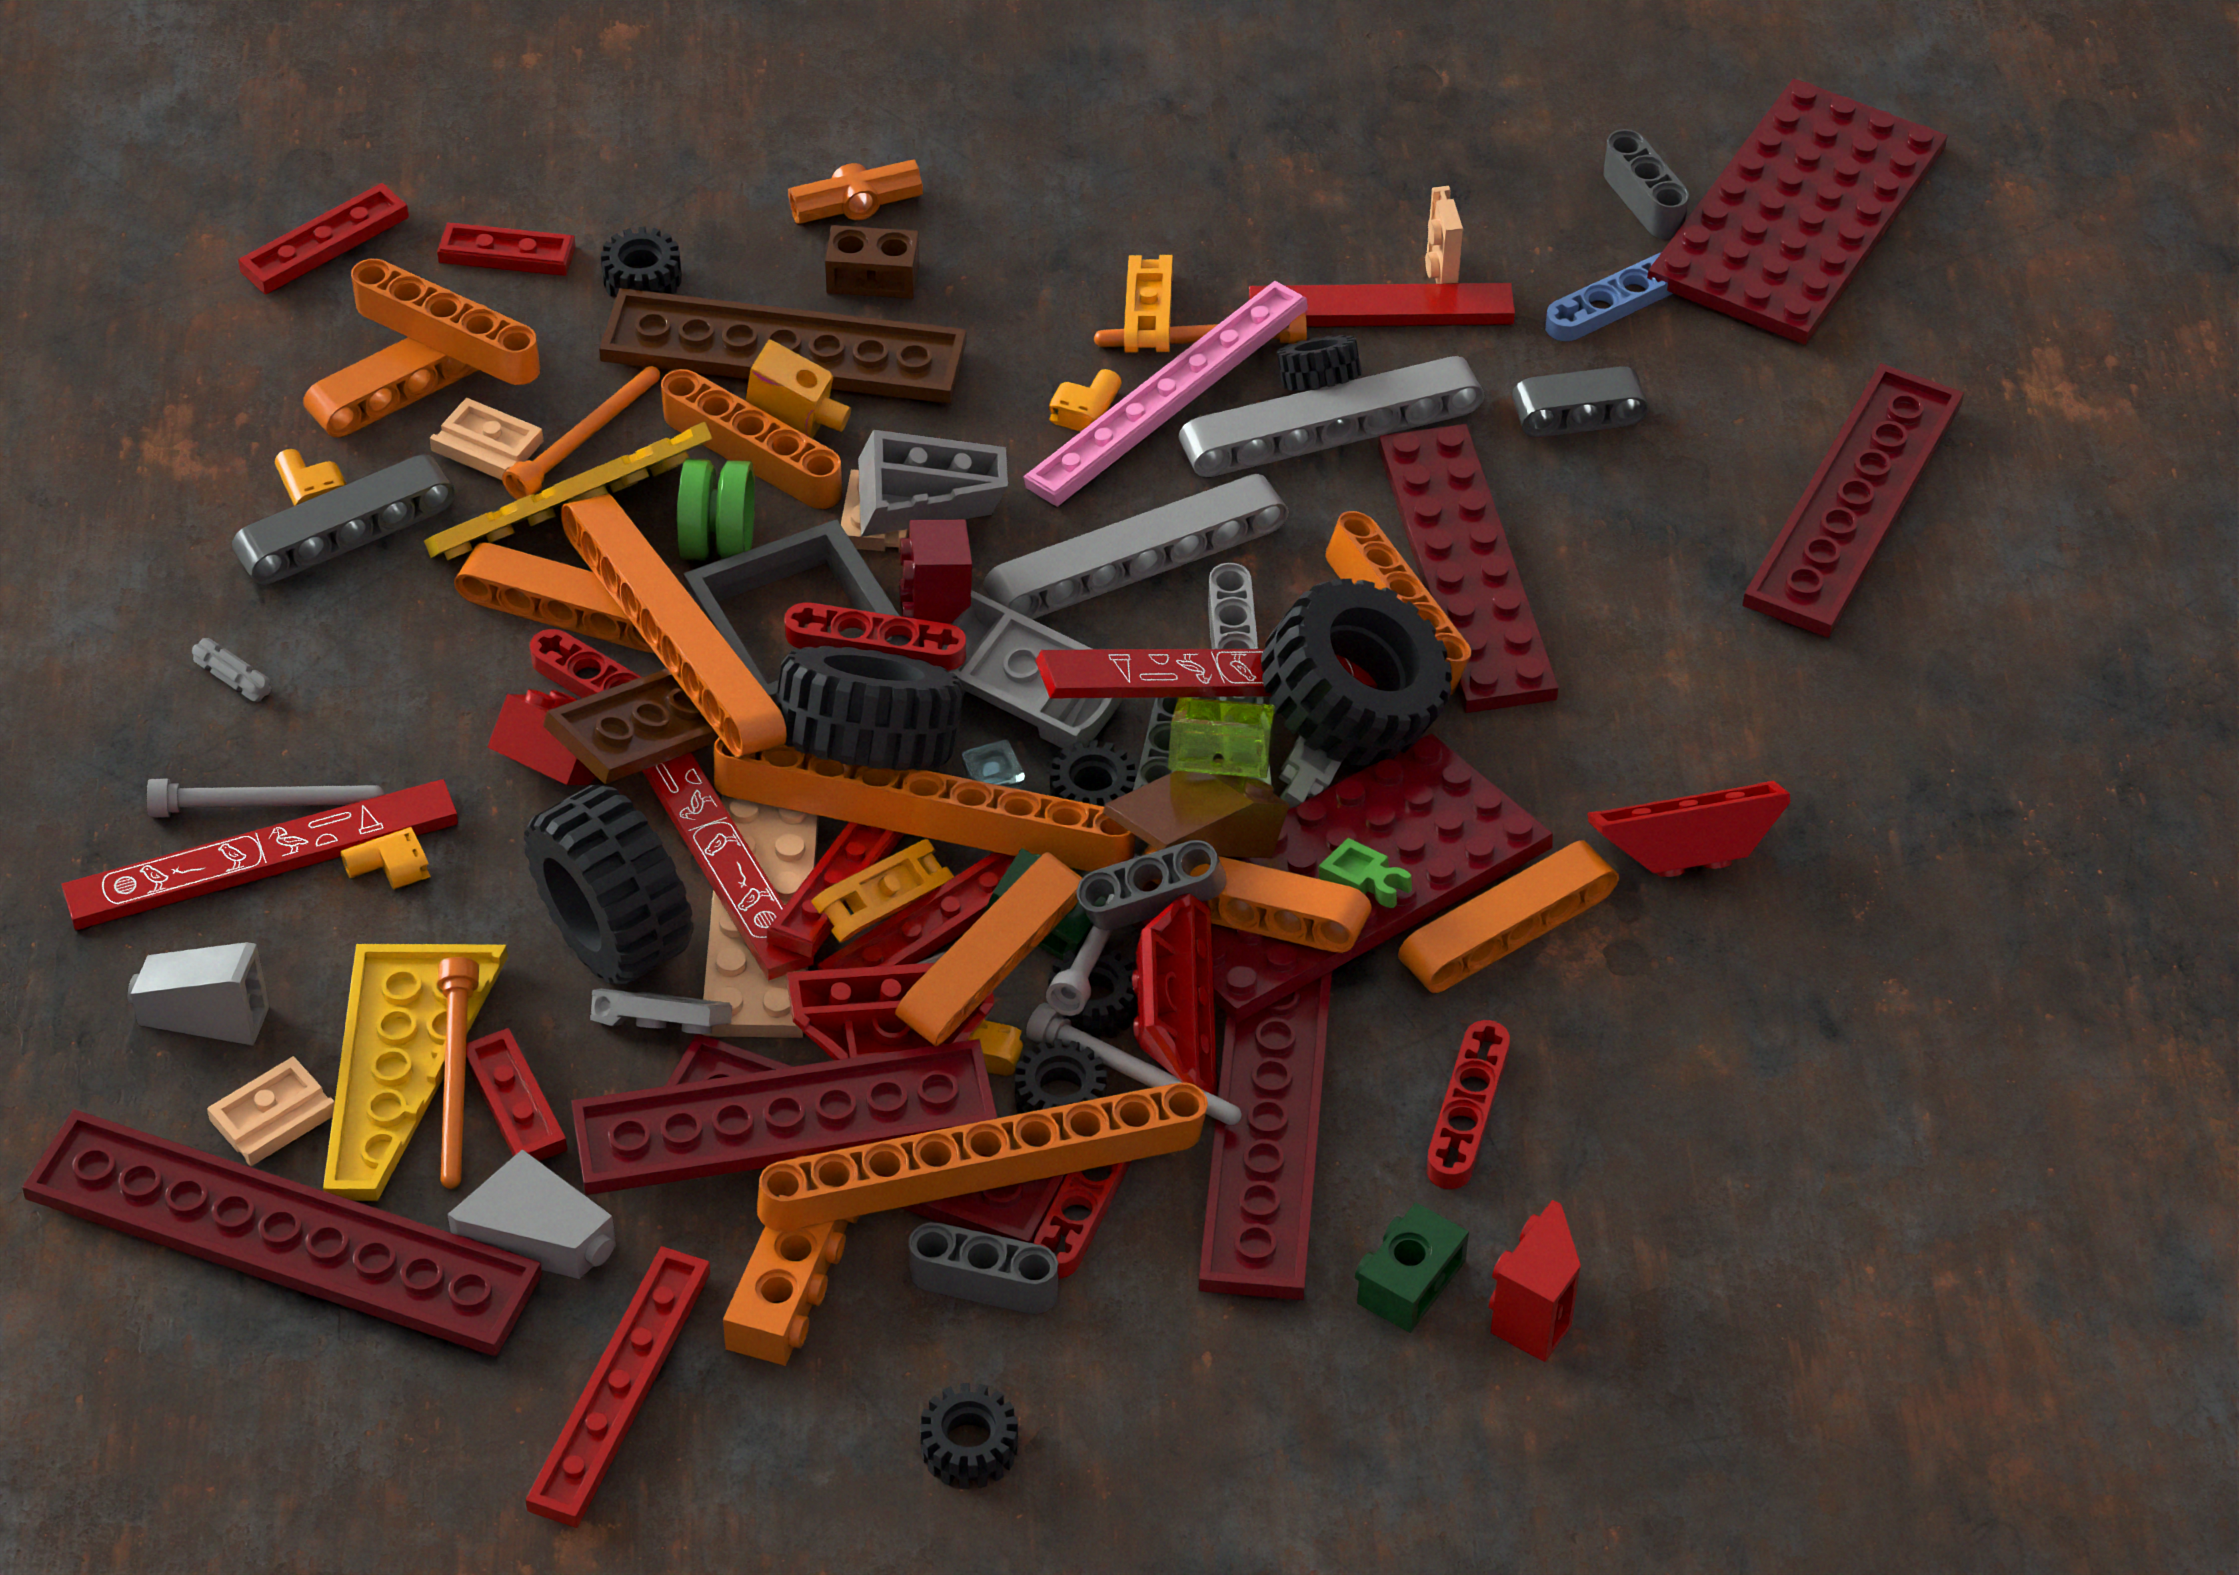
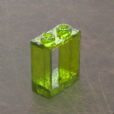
[1168,697,1275,778]

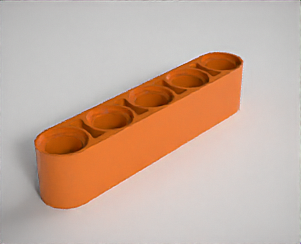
[351,259,540,385]
[303,304,488,438]
[661,369,843,509]
[1325,511,1471,695]
[454,542,655,653]
[1398,840,1619,993]
[1141,845,1372,953]
[895,852,1083,1046]

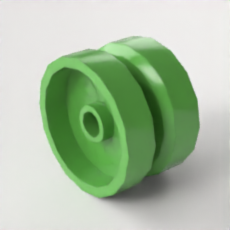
[677,458,755,561]

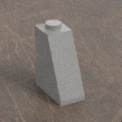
[128,942,270,1046]
[448,1150,616,1279]

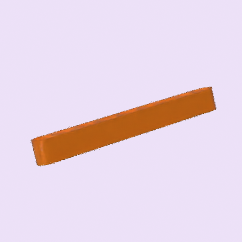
[561,494,787,757]
[714,737,1136,872]
[757,1083,1208,1231]

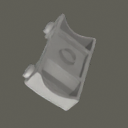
[942,590,1124,753]

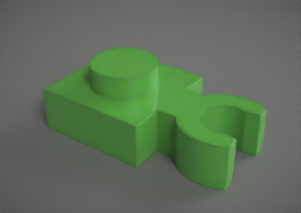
[1319,838,1412,908]

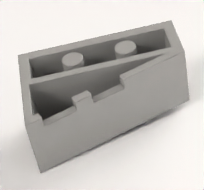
[858,430,1008,537]

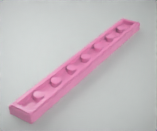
[1023,281,1308,507]

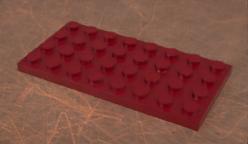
[1647,78,1948,345]
[1131,733,1553,1023]

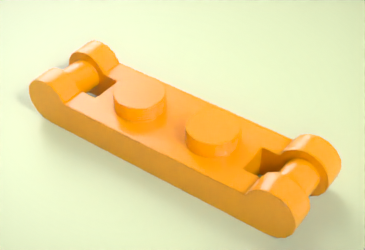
[1124,255,1173,353]
[811,838,955,943]

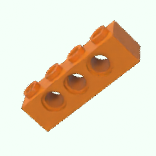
[723,1156,860,1366]

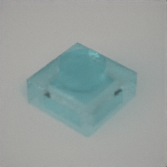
[962,739,1024,788]

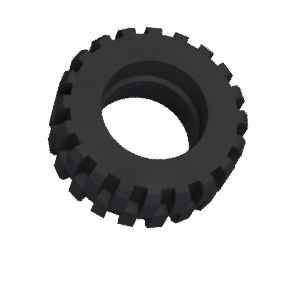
[1261,579,1452,766]
[775,646,964,771]
[523,785,694,984]

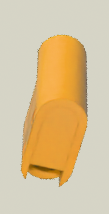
[1049,369,1122,432]
[275,449,347,506]
[340,827,431,890]
[969,1020,1023,1076]

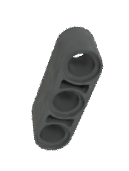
[1603,129,1689,239]
[1512,366,1649,437]
[1077,840,1227,931]
[909,1222,1058,1314]

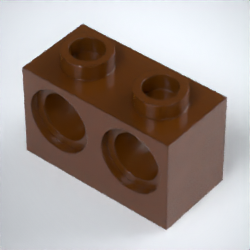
[825,225,919,299]

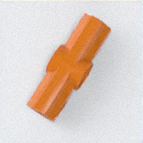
[788,159,923,224]

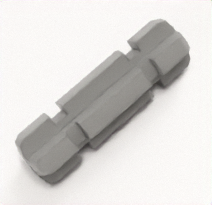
[192,638,272,702]

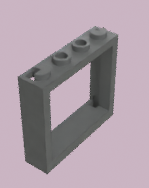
[683,519,911,703]

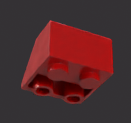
[488,689,596,785]
[1488,1200,1581,1362]

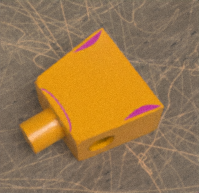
[746,339,851,439]

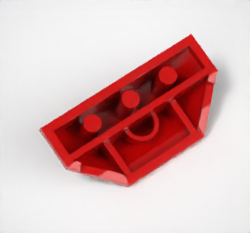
[1587,781,1791,877]
[1132,893,1217,1096]
[786,963,995,1061]

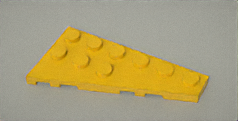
[424,422,712,561]
[323,944,508,1201]

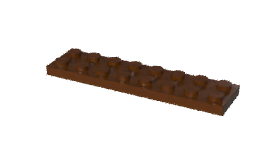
[599,288,967,404]

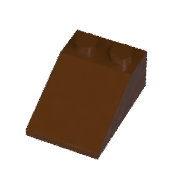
[1103,759,1290,859]

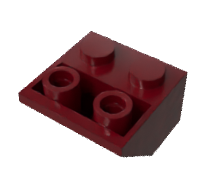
[899,519,972,647]

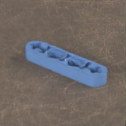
[1545,253,1673,341]

